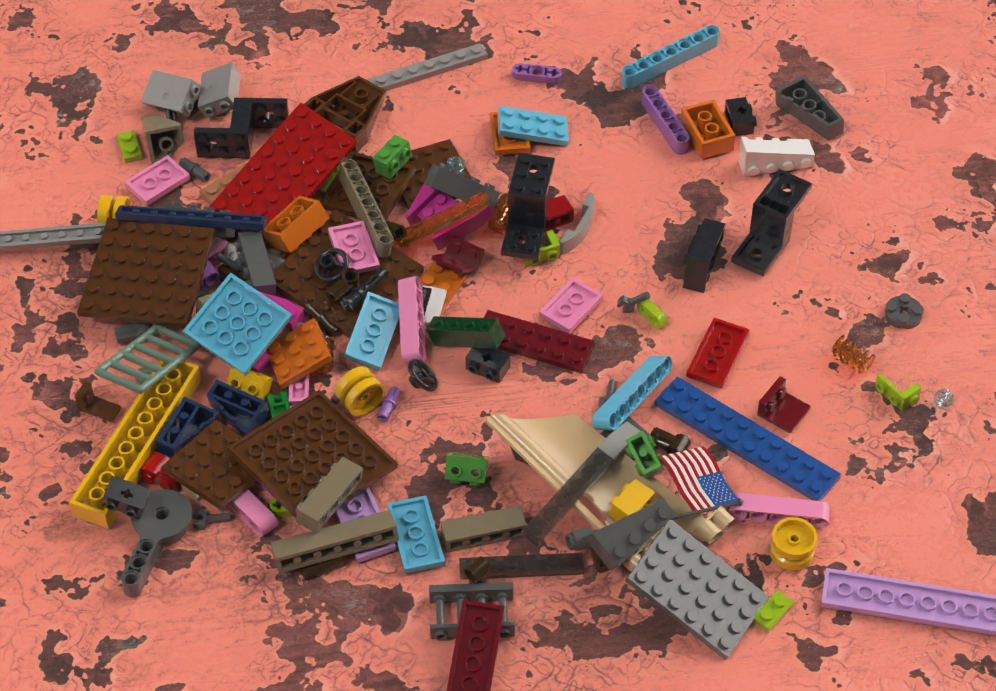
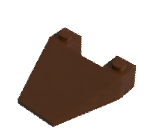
[304,76,386,152]

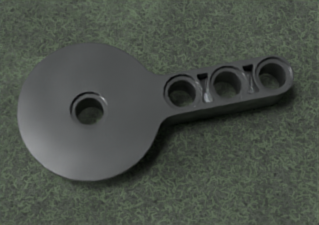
[121,489,193,597]

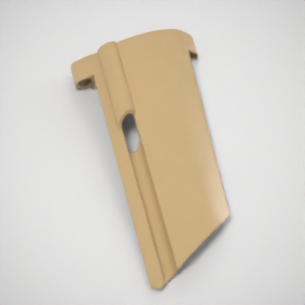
[485,414,735,571]

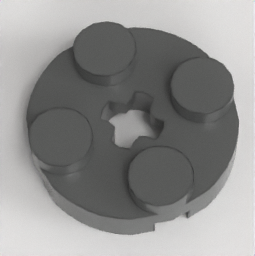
[885,293,924,329]

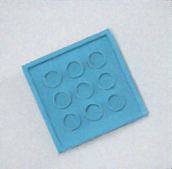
[183,272,293,376]

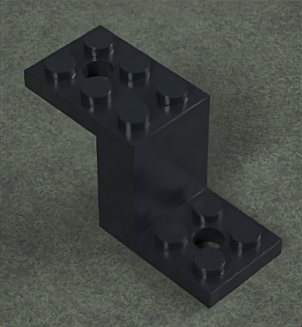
[194,97,289,158]
[501,153,555,261]
[731,169,812,277]

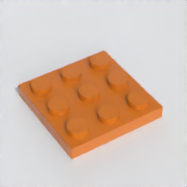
[266,318,333,389]

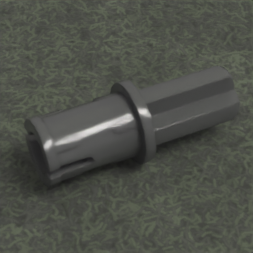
[179,157,211,183]

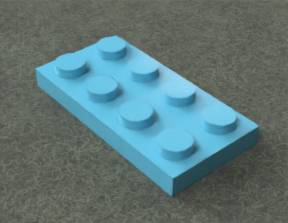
[497,106,569,146]
[343,291,399,371]
[387,495,445,574]

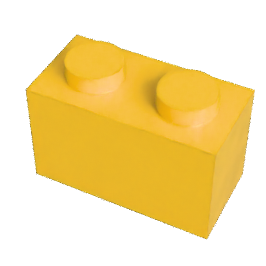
[608,478,655,521]

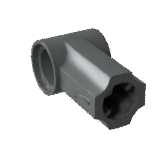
[114,322,154,344]

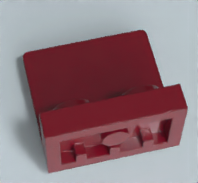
[431,236,485,275]
[757,376,811,433]

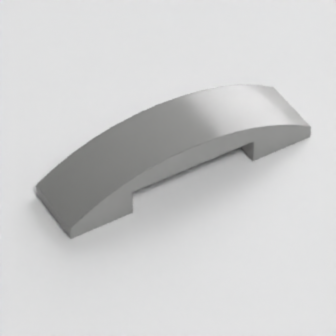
[560,192,594,255]
[578,421,641,485]

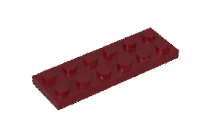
[484,310,595,373]
[446,600,505,691]

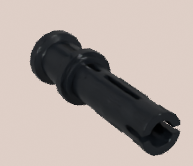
[340,267,388,312]

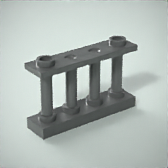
[429,582,515,640]

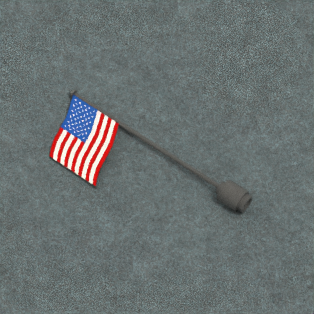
[566,446,743,551]

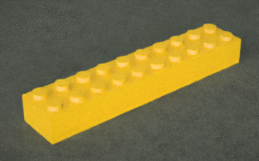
[69,357,202,529]

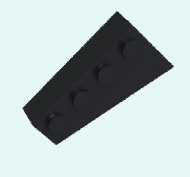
[683,218,726,293]

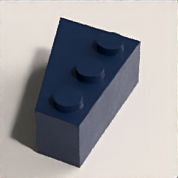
[207,380,270,437]
[156,397,220,459]

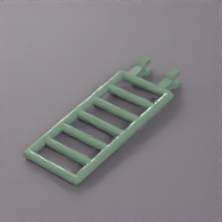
[94,317,202,394]

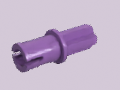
[376,386,401,422]

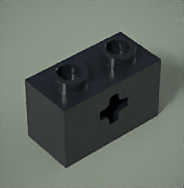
[724,97,757,136]
[465,348,510,383]
[101,476,151,519]

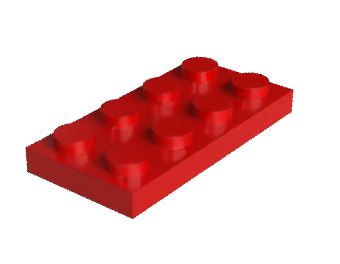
[686,317,750,389]

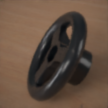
[314,248,349,283]
[408,359,438,392]

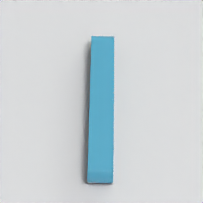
[621,25,720,89]
[592,356,672,430]

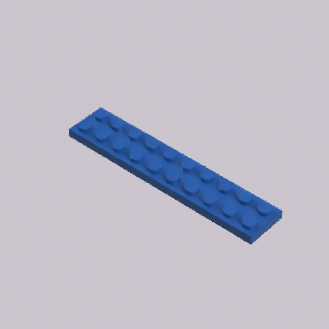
[654,376,841,501]

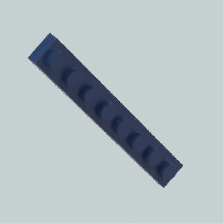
[115,205,267,232]

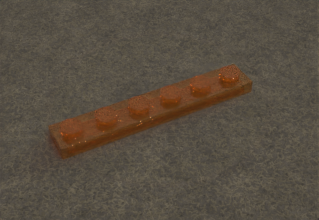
[393,190,490,250]

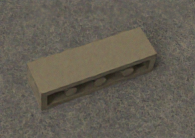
[295,457,363,534]
[441,506,526,553]

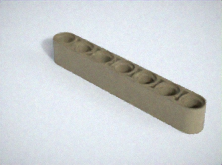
[339,159,394,257]

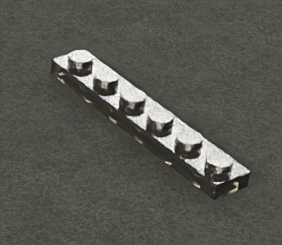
[521,447,614,547]
[459,553,584,580]

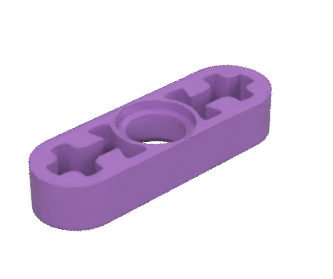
[512,63,562,84]

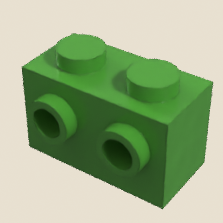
[372,135,412,179]
[625,431,665,480]
[445,452,489,486]

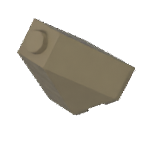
[141,114,184,164]

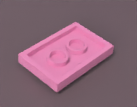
[124,155,190,206]
[328,221,380,273]
[539,278,603,333]

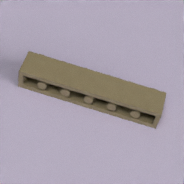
[271,510,399,573]

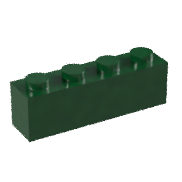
[425,316,505,349]

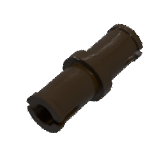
[303,303,338,337]
[300,557,343,580]

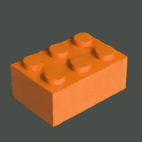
[680,100,735,159]
[261,196,330,253]

